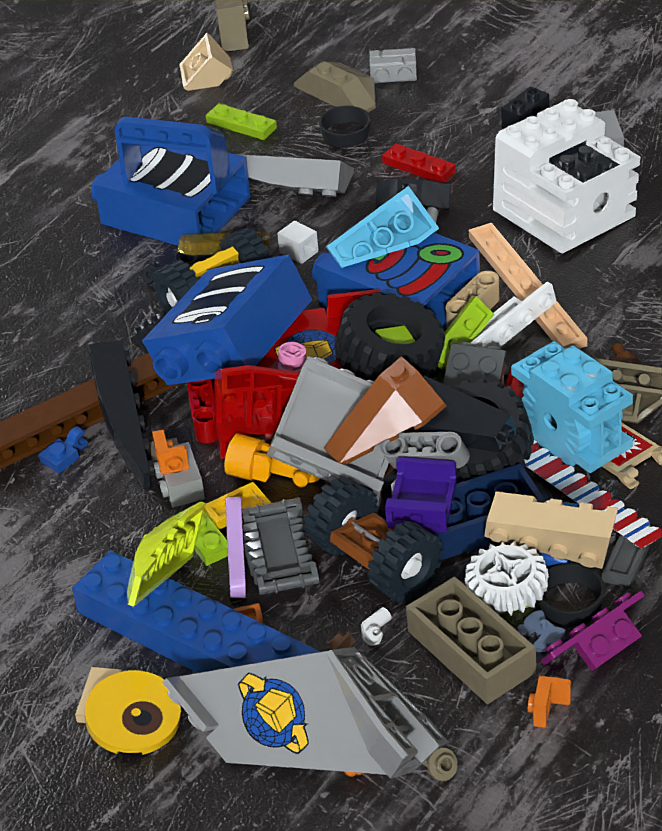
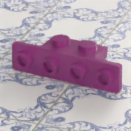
[541,590,645,671]

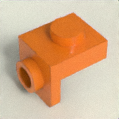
[528,676,571,728]

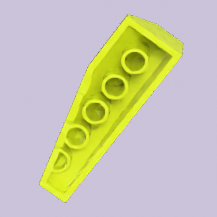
[127,501,206,607]

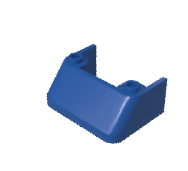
[114,117,230,194]

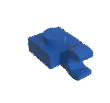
[38,427,88,474]

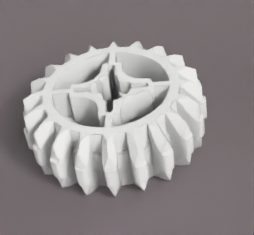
[465,541,549,616]

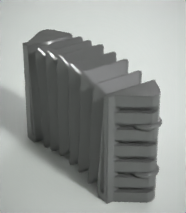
[241,498,319,595]

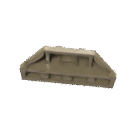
[294,61,376,113]
[593,358,662,424]

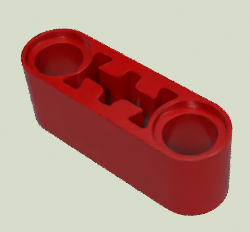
[187,379,217,443]

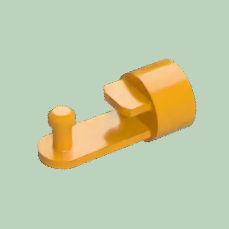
[224,433,320,487]

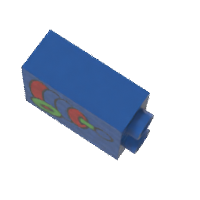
[312,227,480,327]

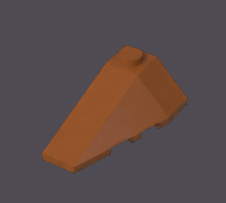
[324,356,446,465]

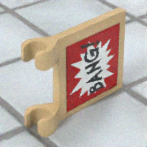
[602,423,662,489]

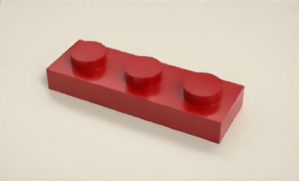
[382,143,456,183]

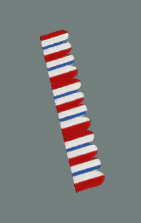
[524,440,662,549]

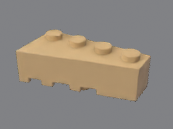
[484,492,618,569]

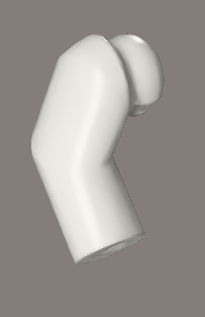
[361,607,391,646]

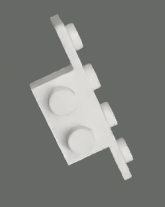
[471,282,556,348]

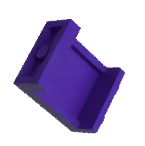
[385,457,457,533]

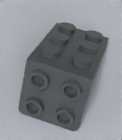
[443,342,511,387]

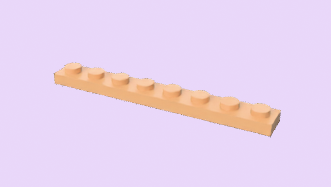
[469,223,587,349]

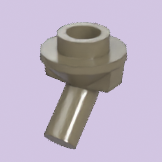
[422,748,457,781]

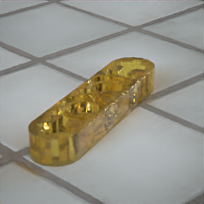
[178,231,271,255]

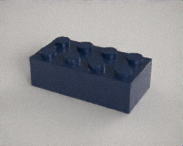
[430,463,545,561]

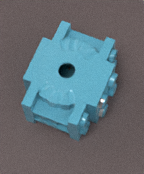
[511,341,633,473]

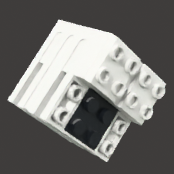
[493,99,640,253]

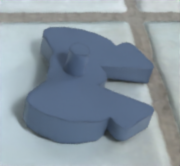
[518,610,566,652]

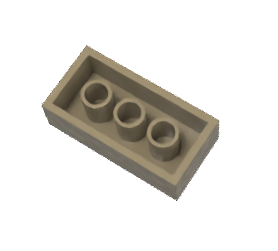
[406,577,536,705]

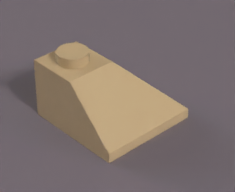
[179,33,233,91]

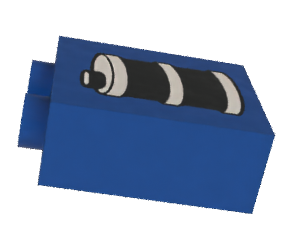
[91,145,251,252]
[142,254,313,385]

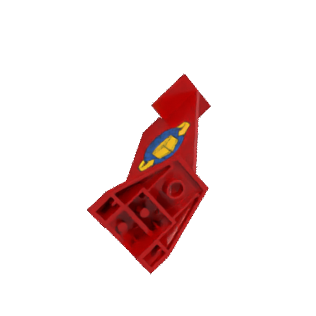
[214,289,381,459]

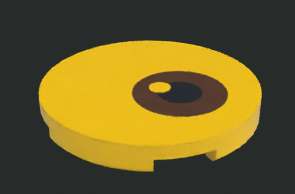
[85,670,181,755]

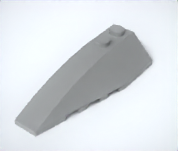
[236,154,354,197]

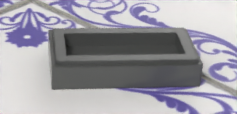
[602,534,650,589]

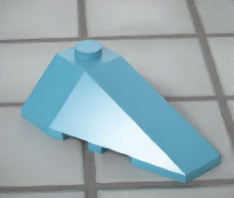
[326,186,439,268]

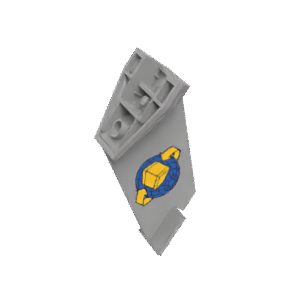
[162,647,449,779]

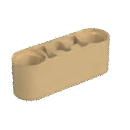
[445,271,500,328]

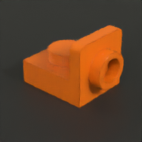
[152,430,189,475]

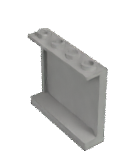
[266,356,389,497]

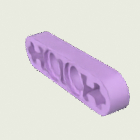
[226,497,245,598]

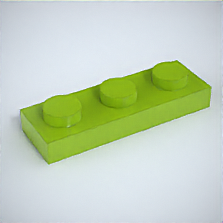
[206,103,277,140]
[438,296,495,373]

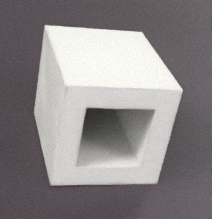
[277,220,319,264]

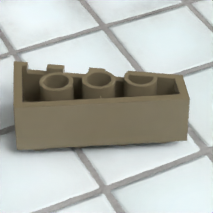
[215,0,249,52]

